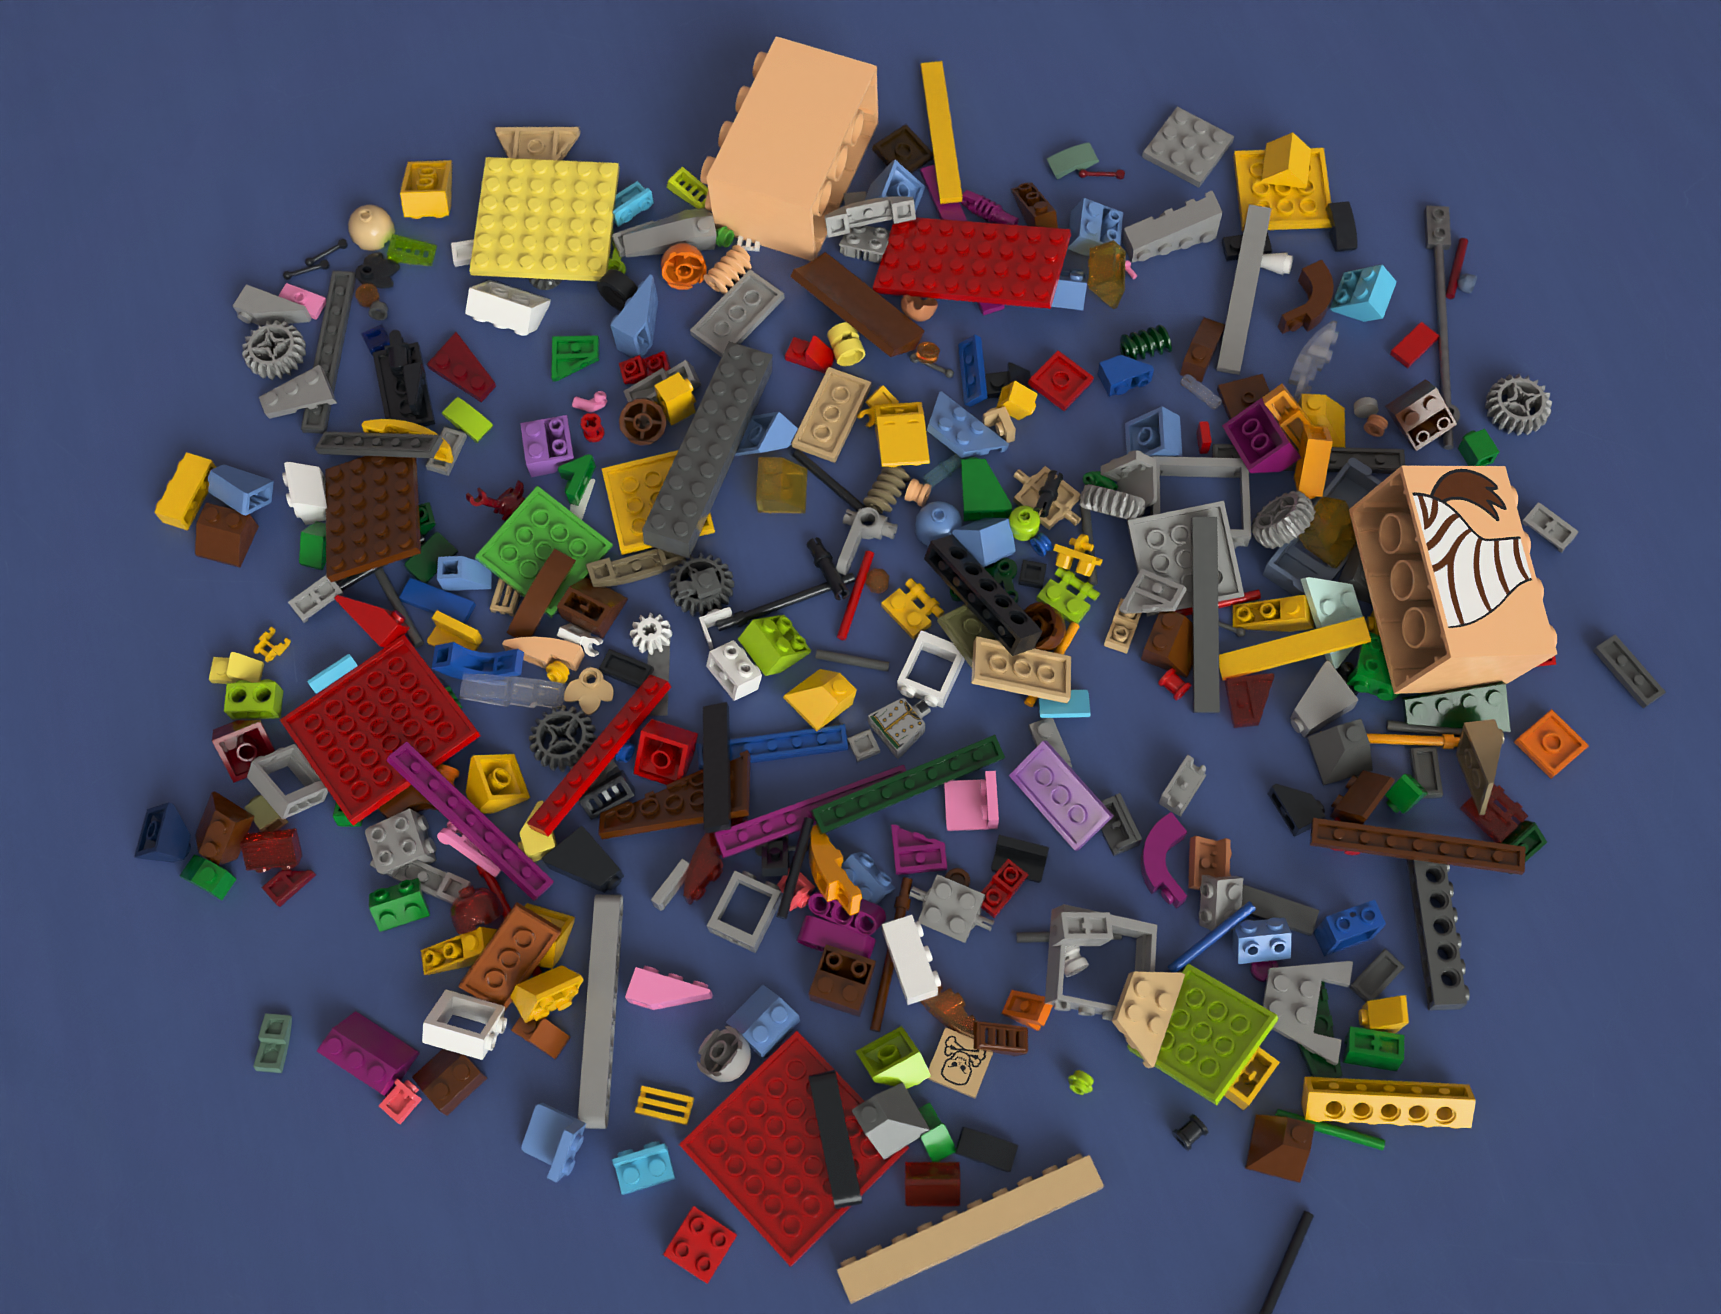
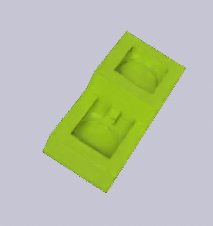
[441,397,493,443]

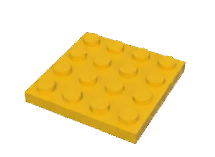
[1233,148,1332,231]
[602,450,715,555]

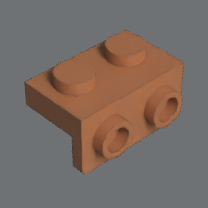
[1188,836,1232,890]

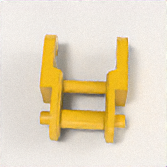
[253,627,291,662]

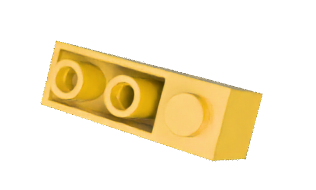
[1233,595,1314,632]
[421,927,497,975]

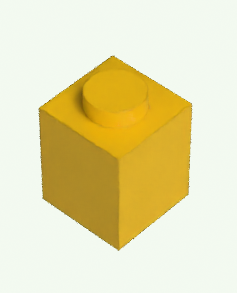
[996,381,1037,420]

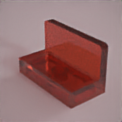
[905,1162,960,1206]

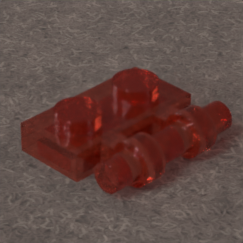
[1460,784,1529,843]

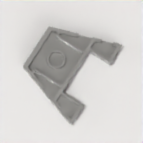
[1262,961,1353,1065]

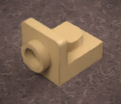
[983,406,1016,443]

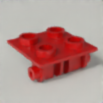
[662,1206,737,1284]

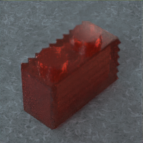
[240,828,303,873]

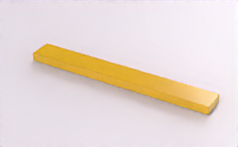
[921,61,962,204]

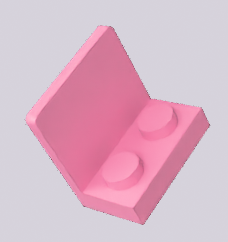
[944,771,999,831]

